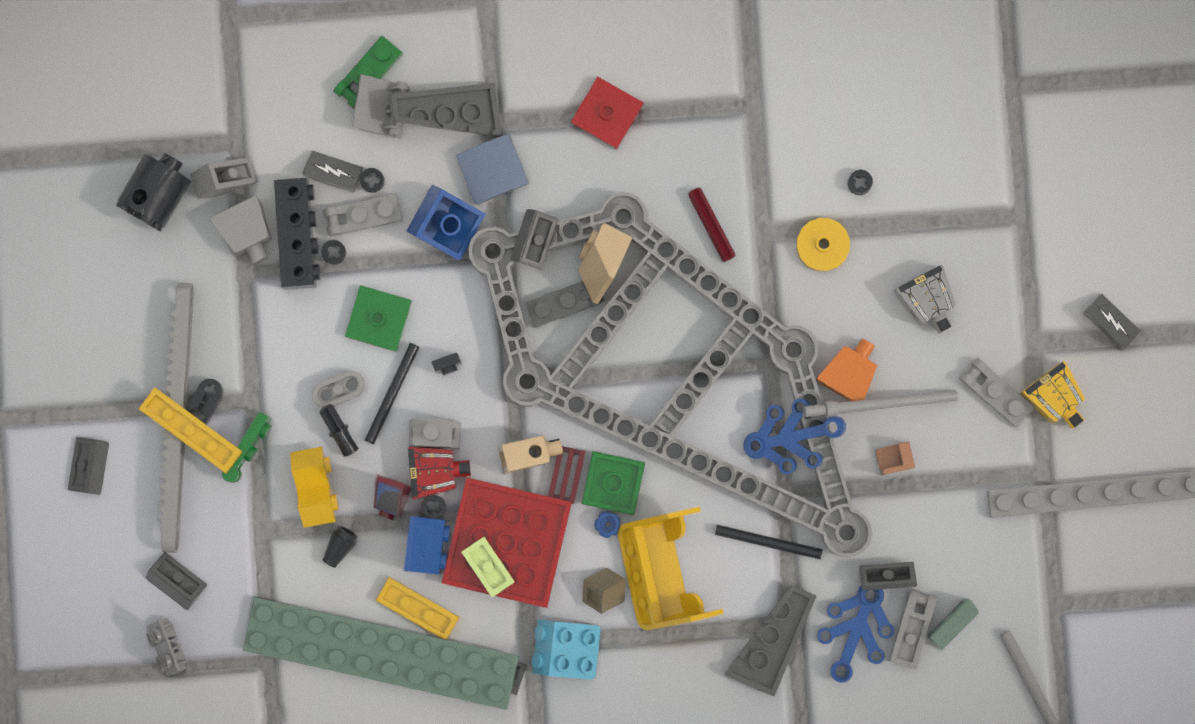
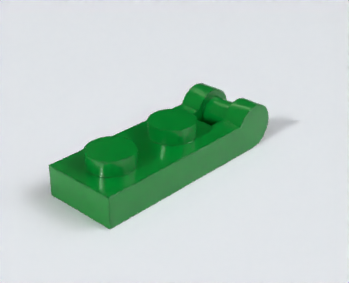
[333,35,403,109]
[222,412,272,483]

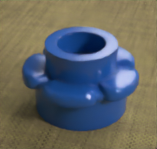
[594,511,621,538]

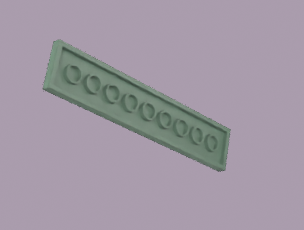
[242,597,519,710]

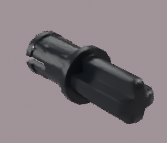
[319,404,359,457]

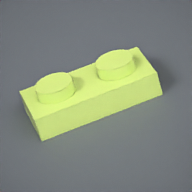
[462,537,515,597]

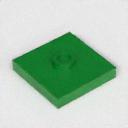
[345,285,412,352]
[581,451,646,515]

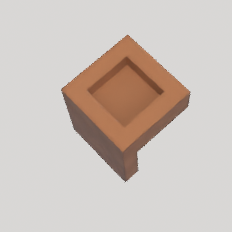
[875,441,915,476]

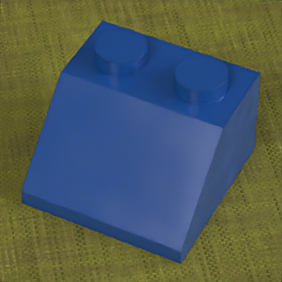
[406,184,486,261]
[404,516,450,575]

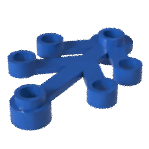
[743,399,846,474]
[817,586,894,683]

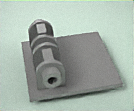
[352,74,410,139]
[146,618,187,677]

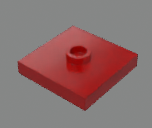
[571,76,644,150]

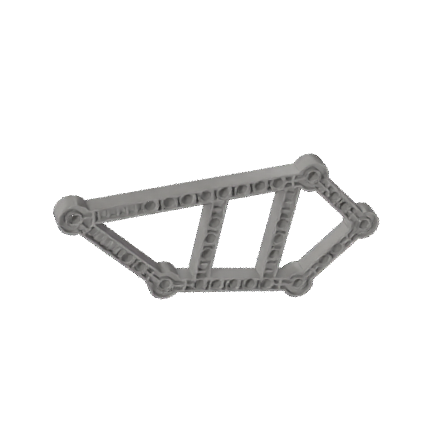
[469,192,872,557]

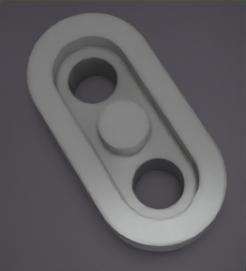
[312,371,365,408]

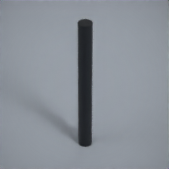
[365,343,420,444]
[715,525,823,560]

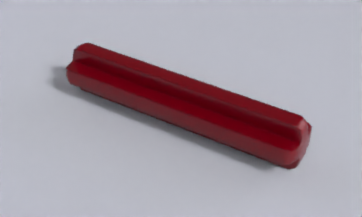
[688,187,735,262]

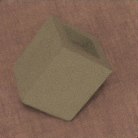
[582,568,626,614]

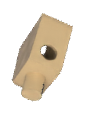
[498,436,563,475]

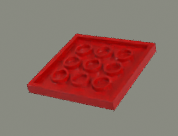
[442,477,572,608]

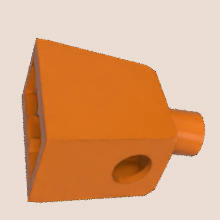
[816,338,877,401]

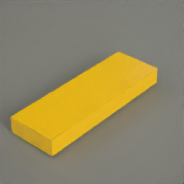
[375,577,460,640]

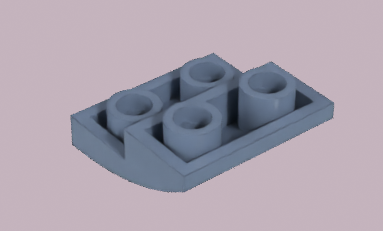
[456,134,529,205]

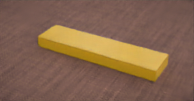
[138,387,243,474]

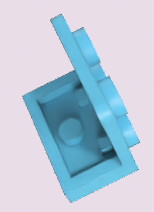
[532,619,600,680]

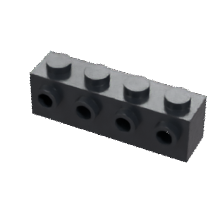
[274,178,321,290]

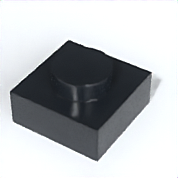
[431,352,462,376]

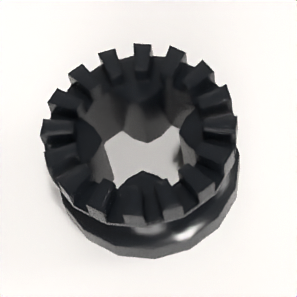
[360,168,385,193]
[847,169,873,195]
[321,240,347,265]
[421,495,446,519]

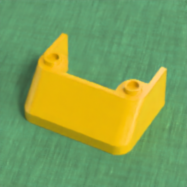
[618,506,724,630]

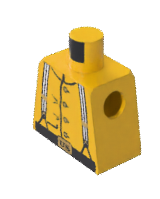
[1019,361,1085,429]

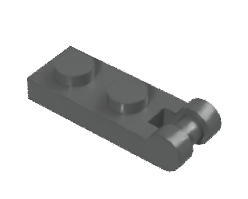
[525,281,605,328]

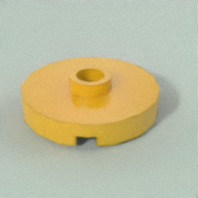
[796,218,850,271]

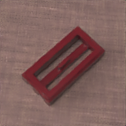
[548,446,586,504]

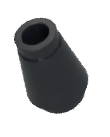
[322,526,358,568]

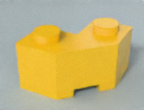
[290,446,339,528]

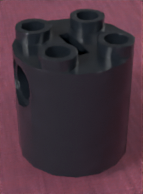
[116,153,192,232]

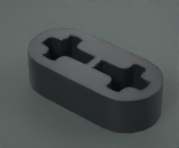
[186,379,224,425]

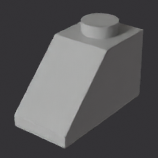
[190,157,258,200]

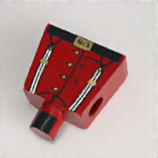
[408,447,471,499]

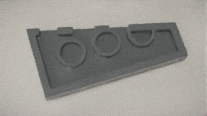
[388,83,502,137]
[724,585,817,696]

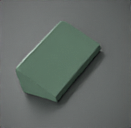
[928,598,979,650]

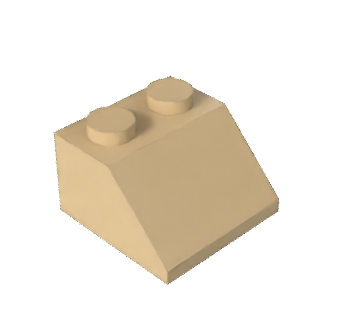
[578,223,632,304]

